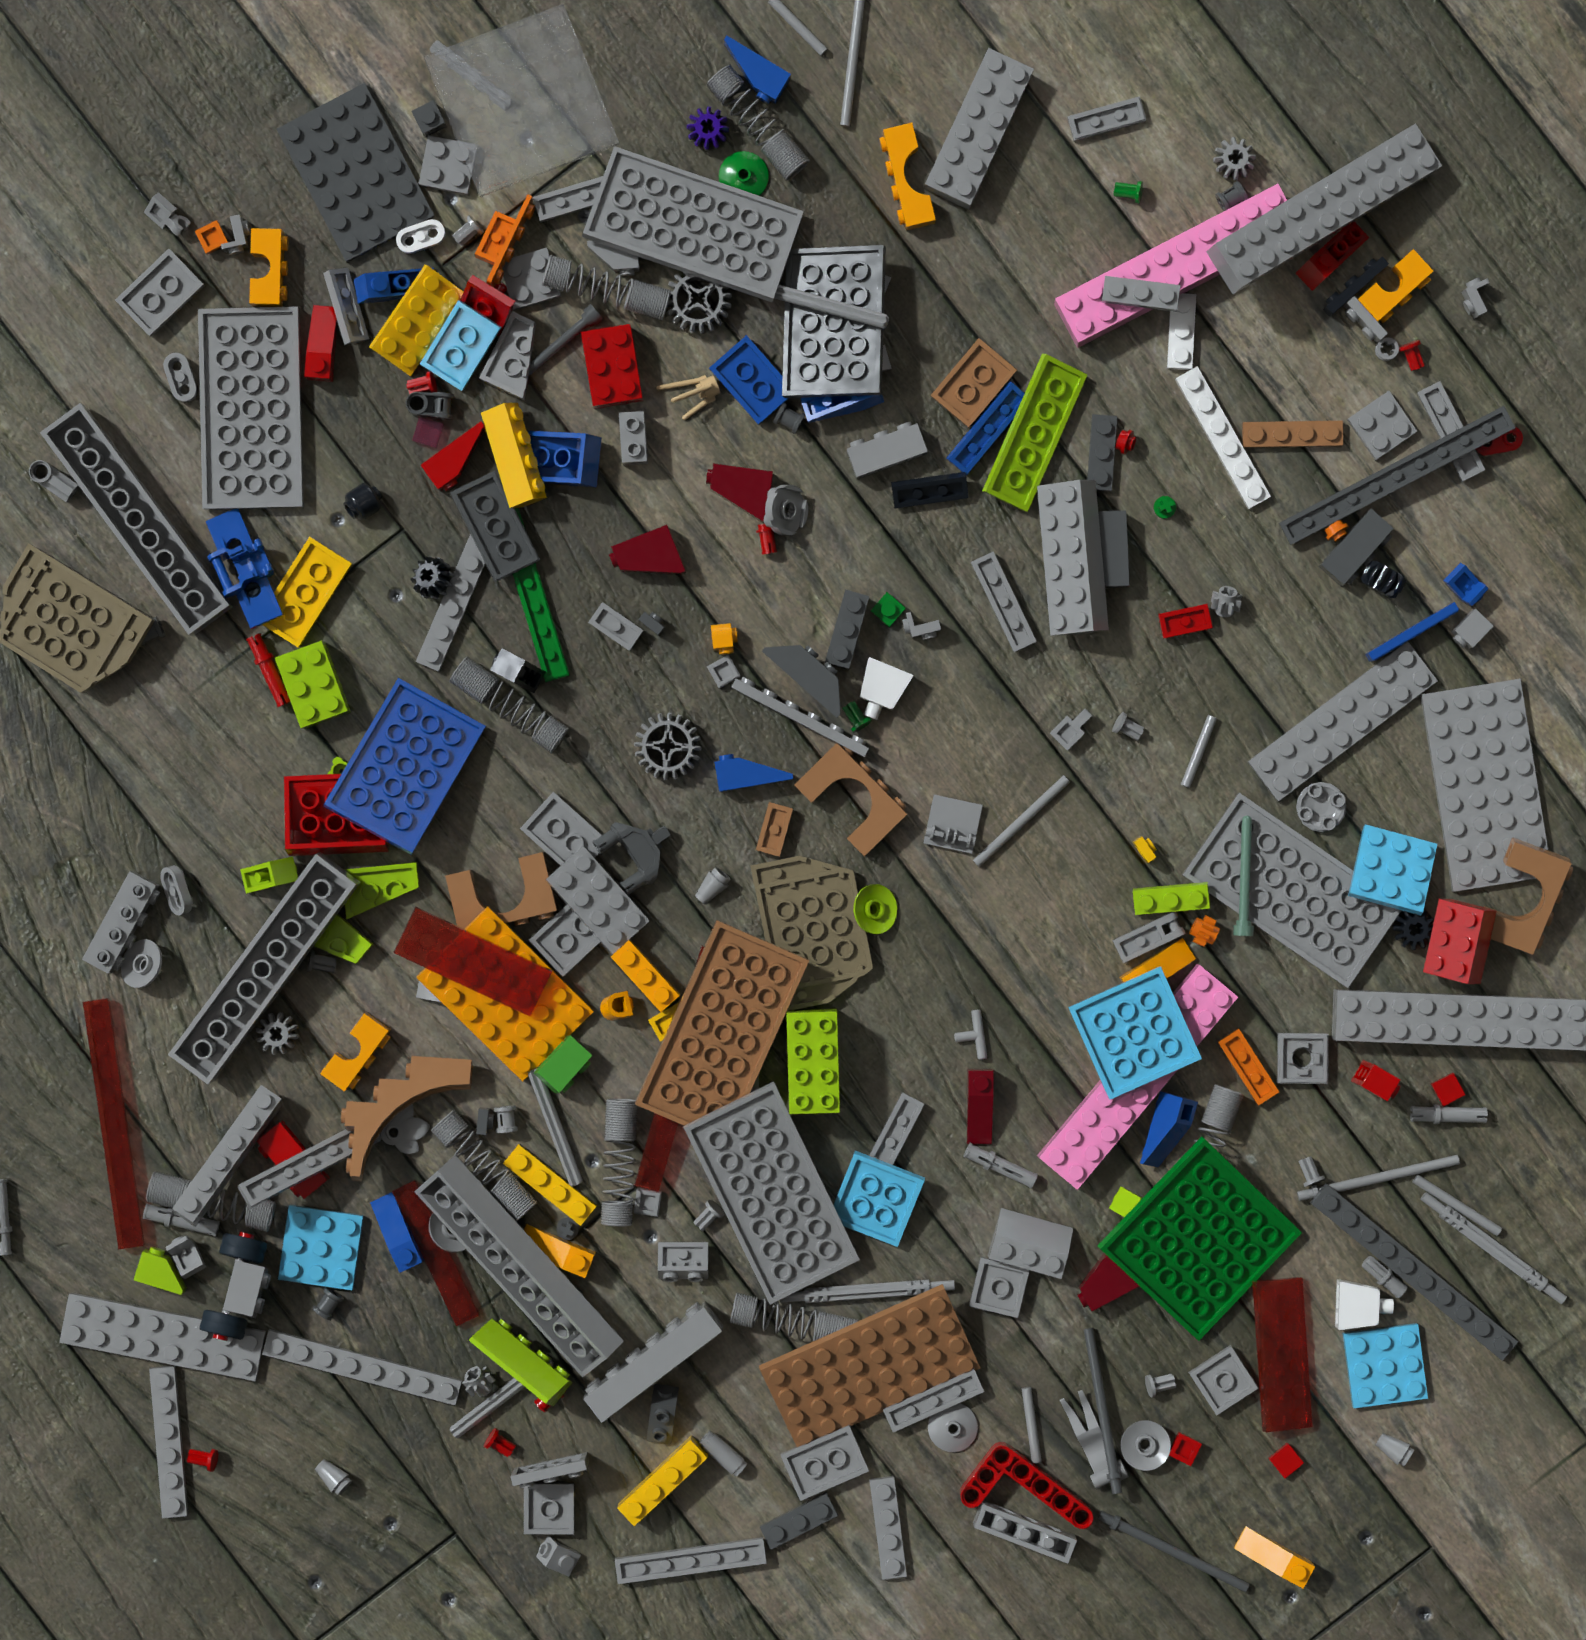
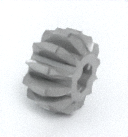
[1213,137,1256,181]
[256,1012,299,1055]

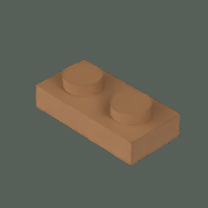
[756,802,793,857]

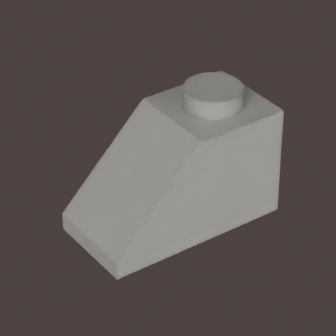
[587,240,640,276]

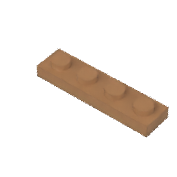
[1242,421,1343,448]

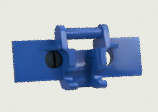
[206,509,283,629]

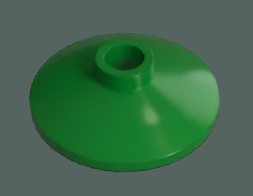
[719,151,769,196]

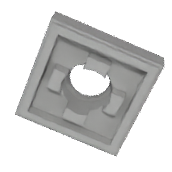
[1277,1033,1329,1084]

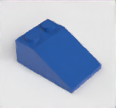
[527,431,602,487]

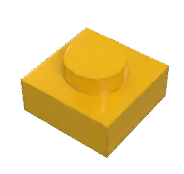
[1132,836,1157,863]

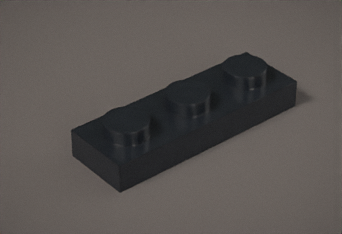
[1323,256,1389,317]
[891,472,969,509]

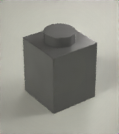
[411,100,447,137]

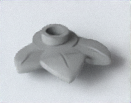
[380,1104,430,1154]

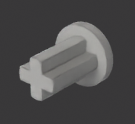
[452,215,484,246]
[1112,712,1144,741]
[1299,1156,1325,1187]
[694,1200,725,1231]
[1145,1374,1176,1398]

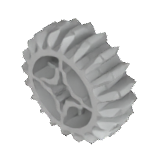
[667,272,732,334]
[634,713,702,780]

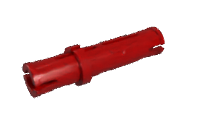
[246,633,291,708]

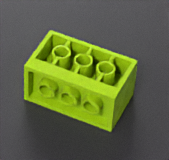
[786,1009,840,1114]

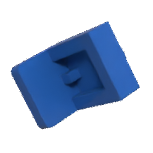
[1443,563,1489,606]

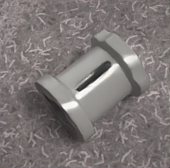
[494,1106,518,1133]

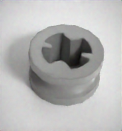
[1375,337,1399,361]

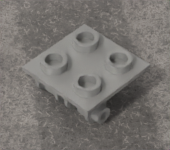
[923,795,983,854]

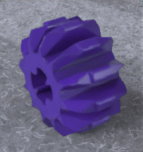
[687,106,729,150]

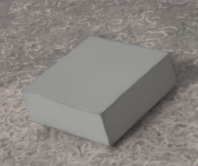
[707,655,741,688]
[634,1188,662,1217]

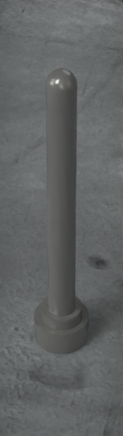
[528,304,603,377]

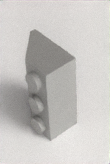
[987,1208,1073,1279]

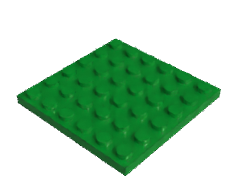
[1097,1136,1302,1341]

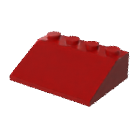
[284,774,389,856]

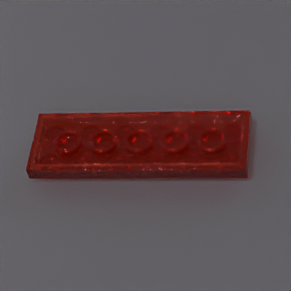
[393,906,552,1016]
[1252,1277,1313,1433]

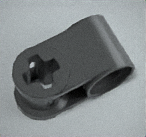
[405,392,454,420]

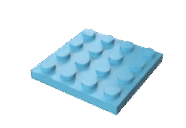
[1068,966,1202,1100]

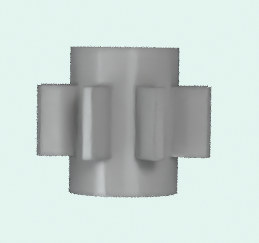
[1211,586,1242,617]
[462,1366,495,1397]

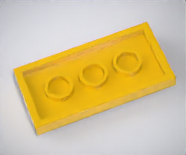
[369,265,464,376]
[262,536,352,648]

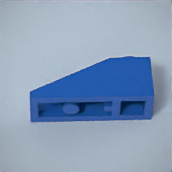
[724,36,791,104]
[801,395,884,423]
[714,754,793,792]
[370,1192,425,1273]

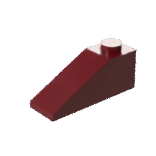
[967,1069,994,1144]

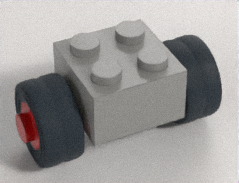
[200,1232,271,1341]

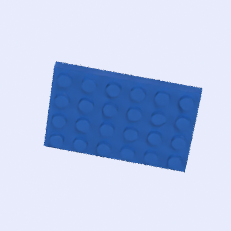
[324,678,486,855]

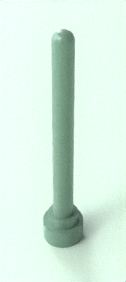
[1233,815,1254,936]

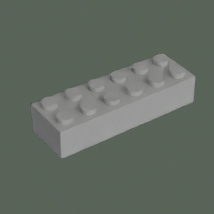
[924,48,1034,210]
[1037,480,1109,636]
[583,1302,723,1423]

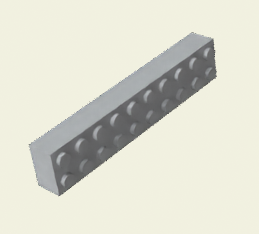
[1207,123,1442,294]
[40,403,233,636]
[168,852,361,1084]
[1332,989,1586,1050]
[414,1155,624,1377]

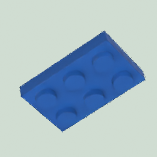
[709,335,789,425]

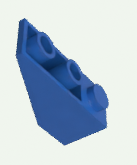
[354,267,434,304]
[1140,1091,1198,1167]

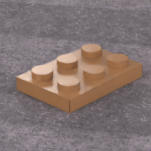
[930,338,1017,428]

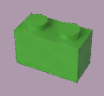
[533,1035,592,1093]

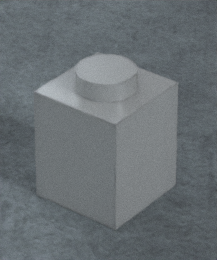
[1451,609,1493,649]

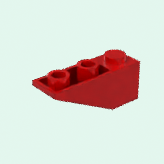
[1296,222,1369,291]

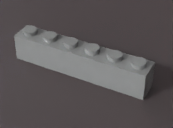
[172,1085,283,1227]

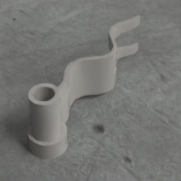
[1060,1390,1129,1489]

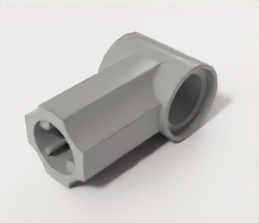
[29,460,79,503]

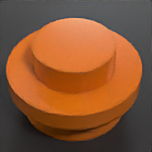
[1325,520,1349,542]

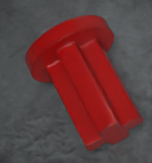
[1399,340,1425,371]
[406,371,437,394]
[484,1428,516,1457]
[187,1449,218,1472]

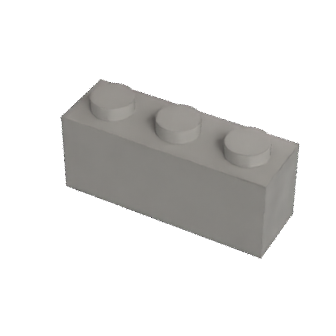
[846,422,928,479]

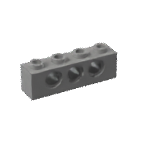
[973,1500,1077,1564]

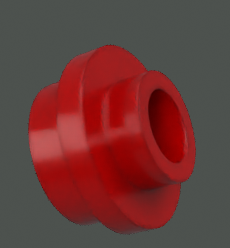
[1116,430,1136,454]

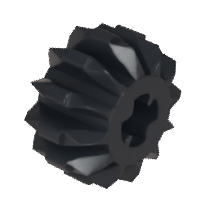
[410,556,455,599]
[1361,561,1406,598]
[1392,910,1434,950]

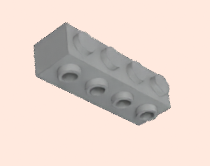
[82,871,160,974]

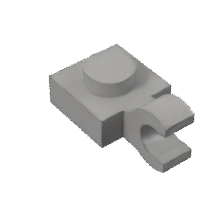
[144,192,190,236]
[1050,708,1092,751]

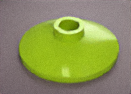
[853,884,897,934]

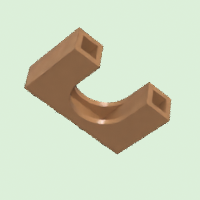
[794,743,907,856]
[1483,837,1573,955]
[445,852,558,934]

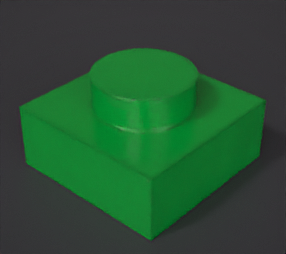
[871,592,906,627]

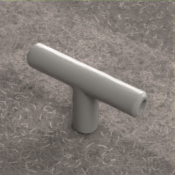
[954,1009,987,1060]

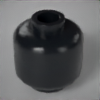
[343,483,382,520]

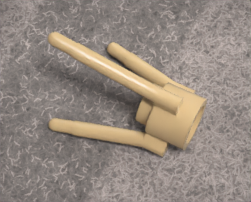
[656,375,720,420]

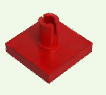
[461,275,515,336]

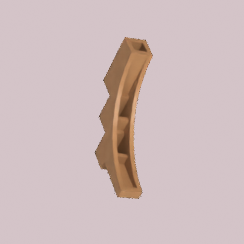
[341,1056,473,1181]

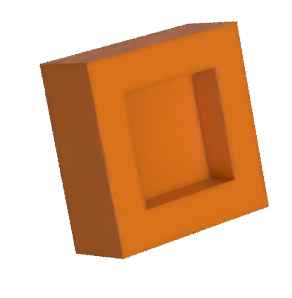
[195,220,228,255]

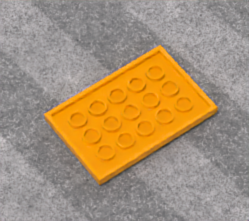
[416,906,594,1082]

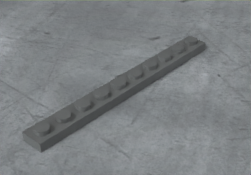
[1279,406,1515,545]
[1310,1184,1518,1361]

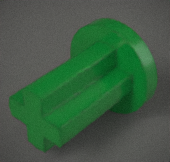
[1113,181,1143,204]
[1153,496,1176,519]
[842,701,872,733]

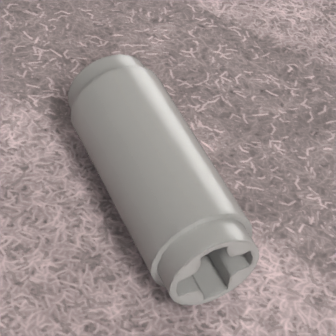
[698,1431,747,1477]

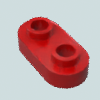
[1475,427,1523,456]

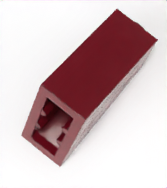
[706,463,773,523]
[609,525,686,575]
[1077,1253,1139,1311]

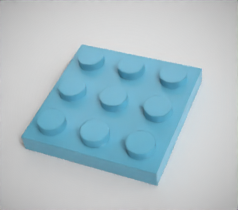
[1348,824,1437,916]
[833,1151,925,1247]
[278,1205,364,1290]
[1343,1323,1428,1408]

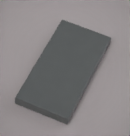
[450,471,540,583]

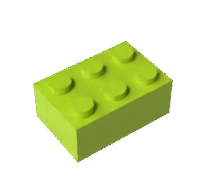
[275,640,351,729]

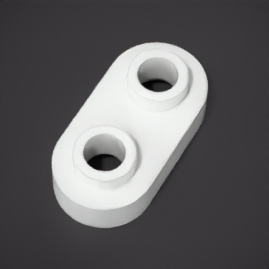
[396,219,446,254]

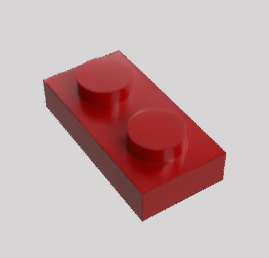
[1158,604,1213,639]

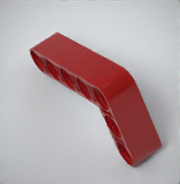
[960,1442,1093,1529]

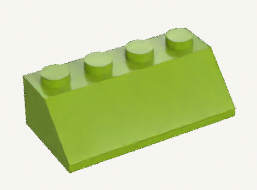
[469,1318,572,1406]

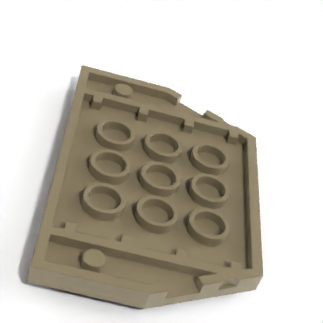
[0,543,155,693]
[750,856,873,1011]

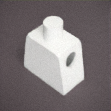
[860,657,913,720]
[1335,1279,1394,1330]

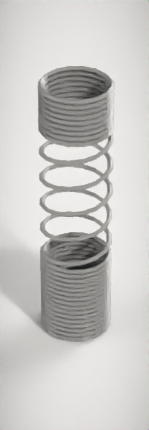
[706,65,810,181]
[542,255,671,320]
[449,657,569,753]
[1194,1084,1244,1147]
[601,1099,638,1226]
[431,1110,537,1222]
[146,1171,276,1232]
[730,1292,858,1341]

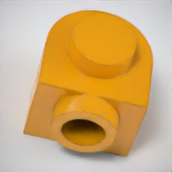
[711,623,738,655]
[600,991,634,1021]

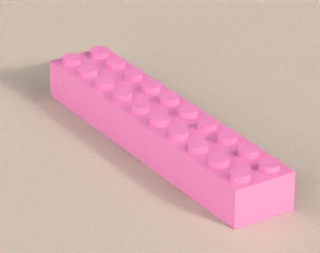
[1054,184,1287,348]
[1037,964,1238,1190]

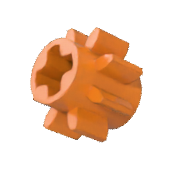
[1189,915,1220,947]

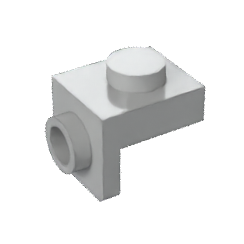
[221,214,251,255]
[1461,277,1490,319]
[902,612,941,640]
[165,1235,206,1279]
[536,1536,581,1577]

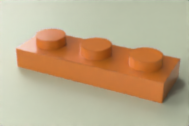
[1217,1029,1279,1106]

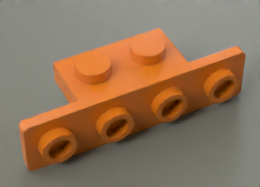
[475,194,535,287]

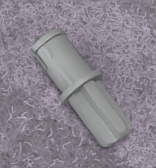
[1362,1256,1408,1298]

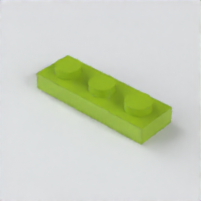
[1133,882,1210,915]

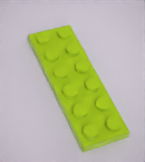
[982,353,1087,512]

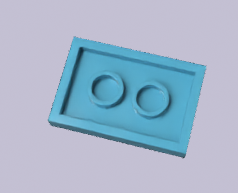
[420,300,502,391]

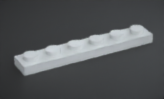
[1175,366,1271,509]

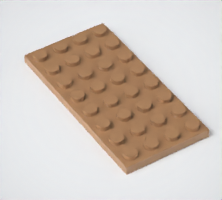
[635,920,809,1126]
[759,1284,980,1447]

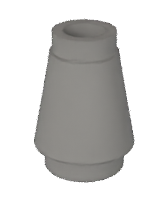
[695,867,731,905]
[1375,1433,1414,1467]
[315,1459,352,1496]

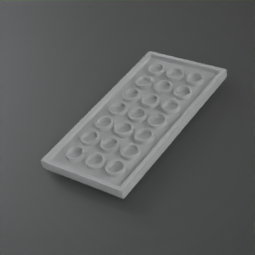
[582,146,804,302]
[198,307,304,510]
[1420,679,1548,892]
[1182,793,1401,988]
[683,1082,860,1305]

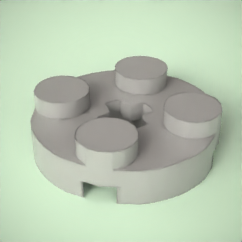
[764,485,808,535]

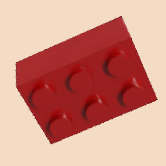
[581,324,643,409]
[1423,899,1497,984]

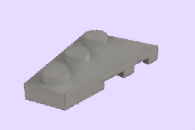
[479,311,536,401]

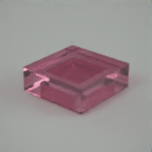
[412,417,444,449]

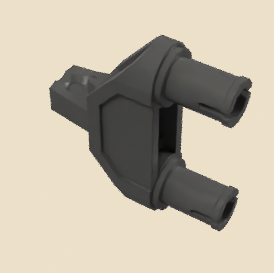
[592,822,671,896]

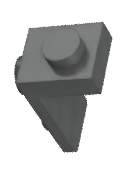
[647,1384,679,1444]

